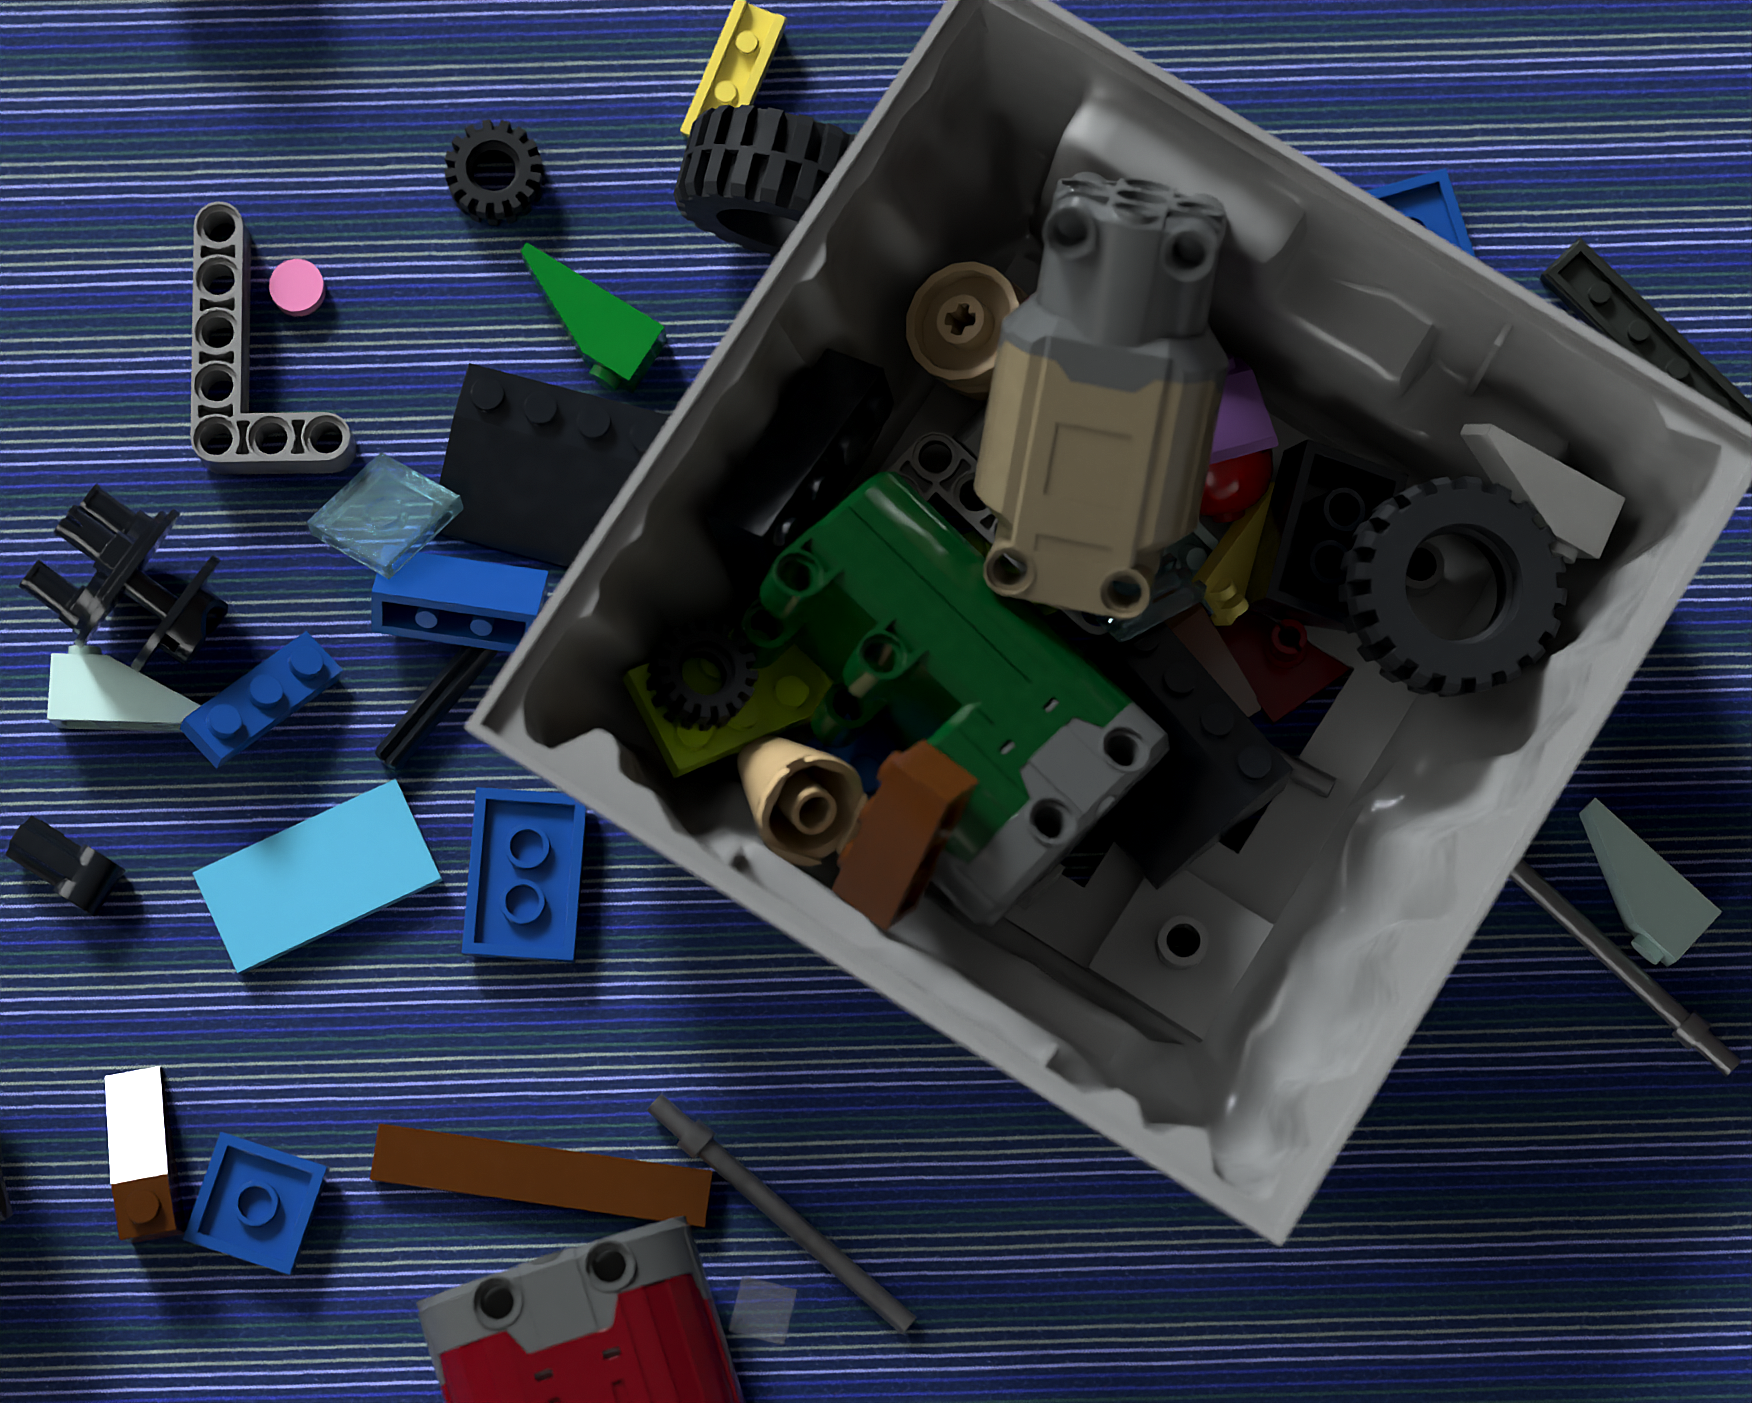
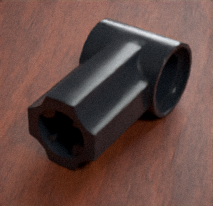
[5,815,126,917]

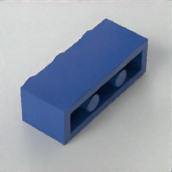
[371,547,549,653]

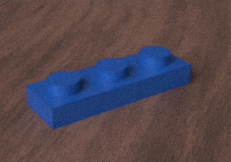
[180,631,343,769]

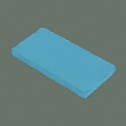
[193,779,443,975]

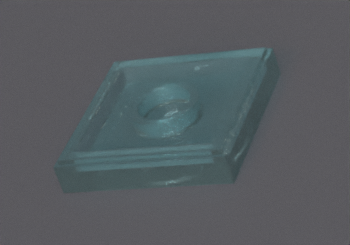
[307,452,464,579]

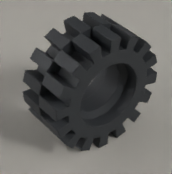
[444,119,545,226]
[646,619,758,731]

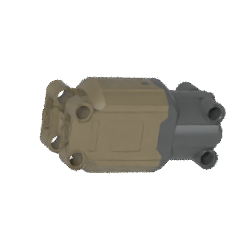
[974,172,1229,619]

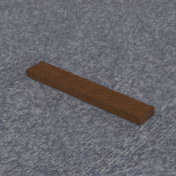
[370,1124,714,1228]

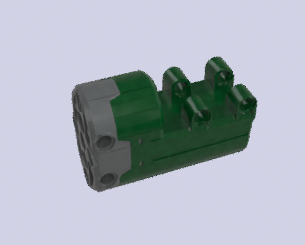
[730,471,1170,928]

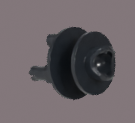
[18,483,228,672]

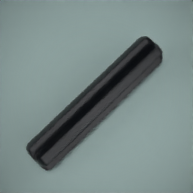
[375,645,498,771]

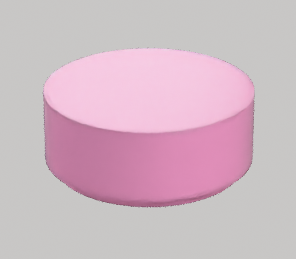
[269,259,326,316]

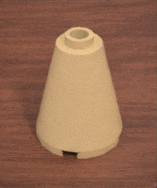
[737,735,868,866]

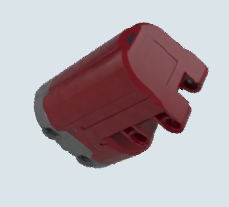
[417,1216,746,1403]

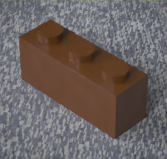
[832,740,979,931]

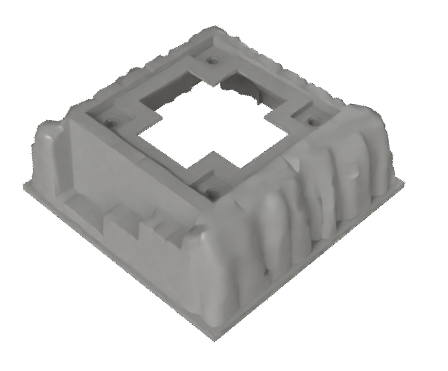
[464,0,1752,1247]

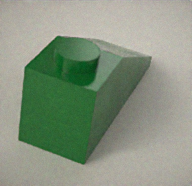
[521,242,667,394]

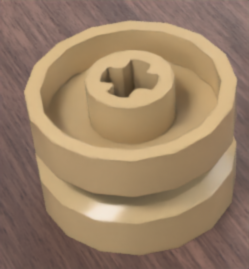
[906,261,1029,400]

